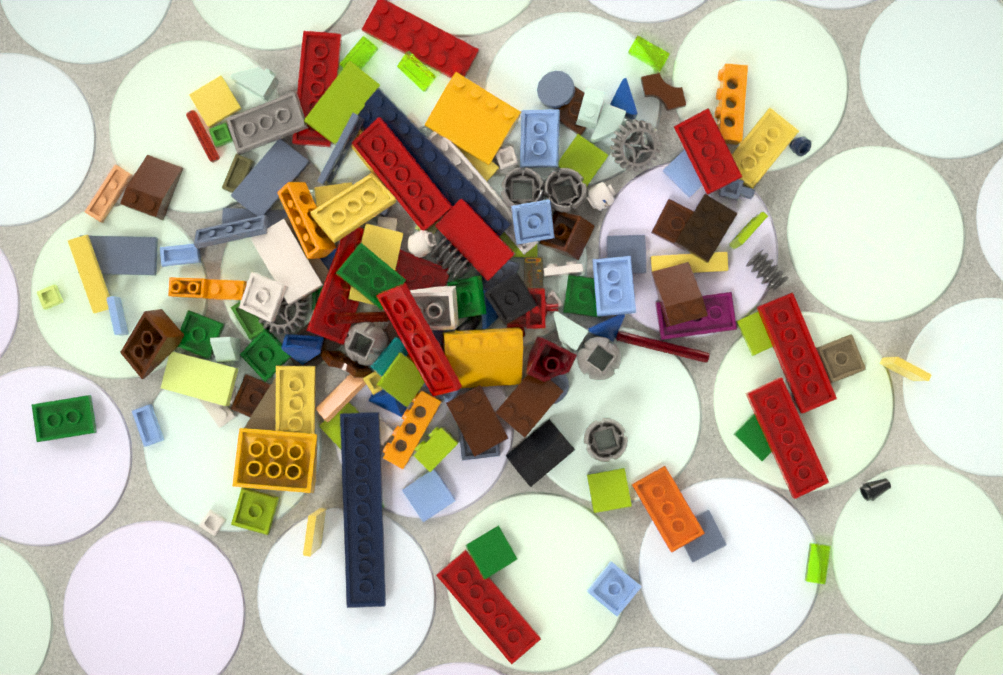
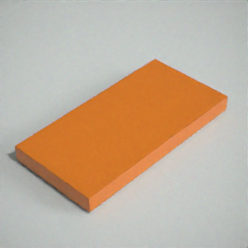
[631,466,705,553]

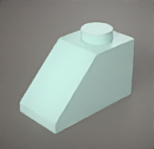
[231,67,279,101]
[576,87,605,129]
[590,103,627,144]
[553,311,588,352]
[210,337,241,366]

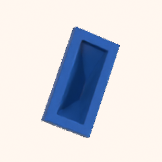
[610,78,638,120]
[482,290,499,329]
[587,314,625,342]
[282,334,324,365]
[368,390,408,417]

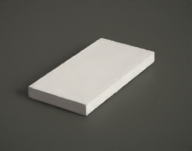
[250,219,323,305]

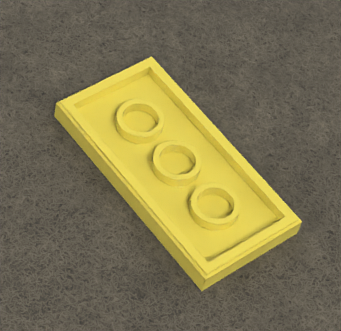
[732,108,799,189]
[310,172,396,243]
[348,224,403,305]
[275,365,316,434]

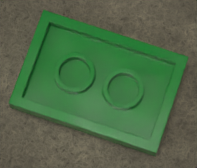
[336,243,406,310]
[31,395,97,442]

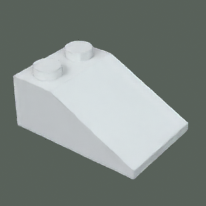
[410,286,459,330]

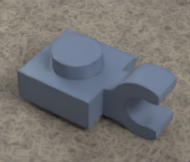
[719,179,755,200]

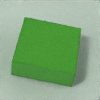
[208,122,233,148]

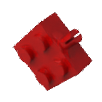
[507,288,558,329]

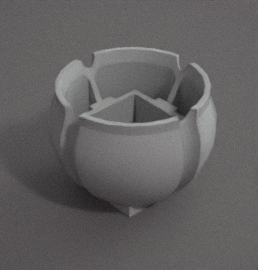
[501,167,544,208]
[543,168,587,212]
[344,322,389,366]
[577,337,621,380]
[583,418,628,462]

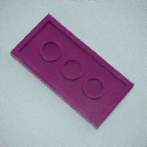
[655,292,737,340]

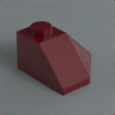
[526,336,577,382]

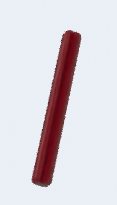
[616,331,710,363]

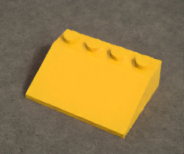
[424,72,521,165]
[442,327,523,388]
[232,428,317,493]

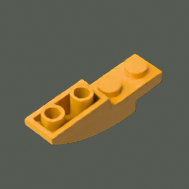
[168,277,247,300]

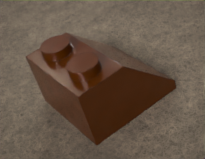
[539,210,595,260]

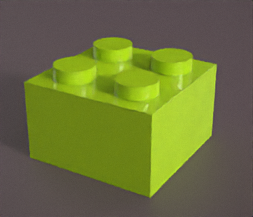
[413,426,459,472]

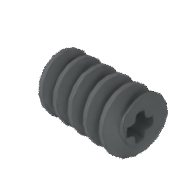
[431,238,473,281]
[746,249,789,290]

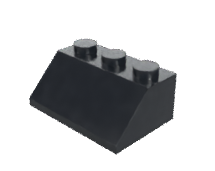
[506,419,575,487]

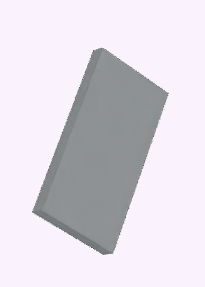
[226,91,308,155]

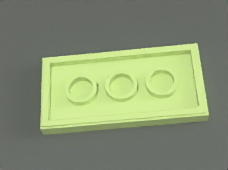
[161,352,238,406]

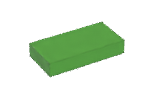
[230,301,264,340]

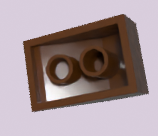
[120,154,183,221]
[651,262,708,327]
[120,309,184,379]
[495,374,564,438]
[446,385,509,457]

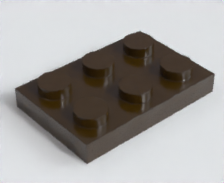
[674,194,738,263]

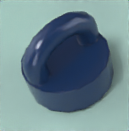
[789,136,812,156]

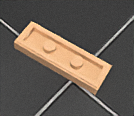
[85,164,133,223]
[315,374,366,422]

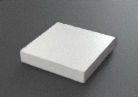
[239,272,287,322]

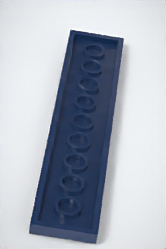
[358,88,512,237]
[340,412,386,608]

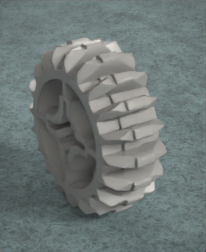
[609,119,662,172]
[258,299,308,335]

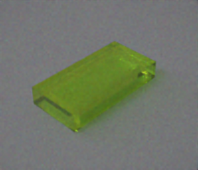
[628,35,670,71]
[339,36,378,70]
[397,51,436,92]
[804,542,831,585]

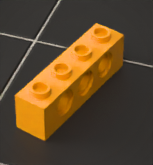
[714,63,748,145]
[277,182,336,259]
[383,390,442,469]

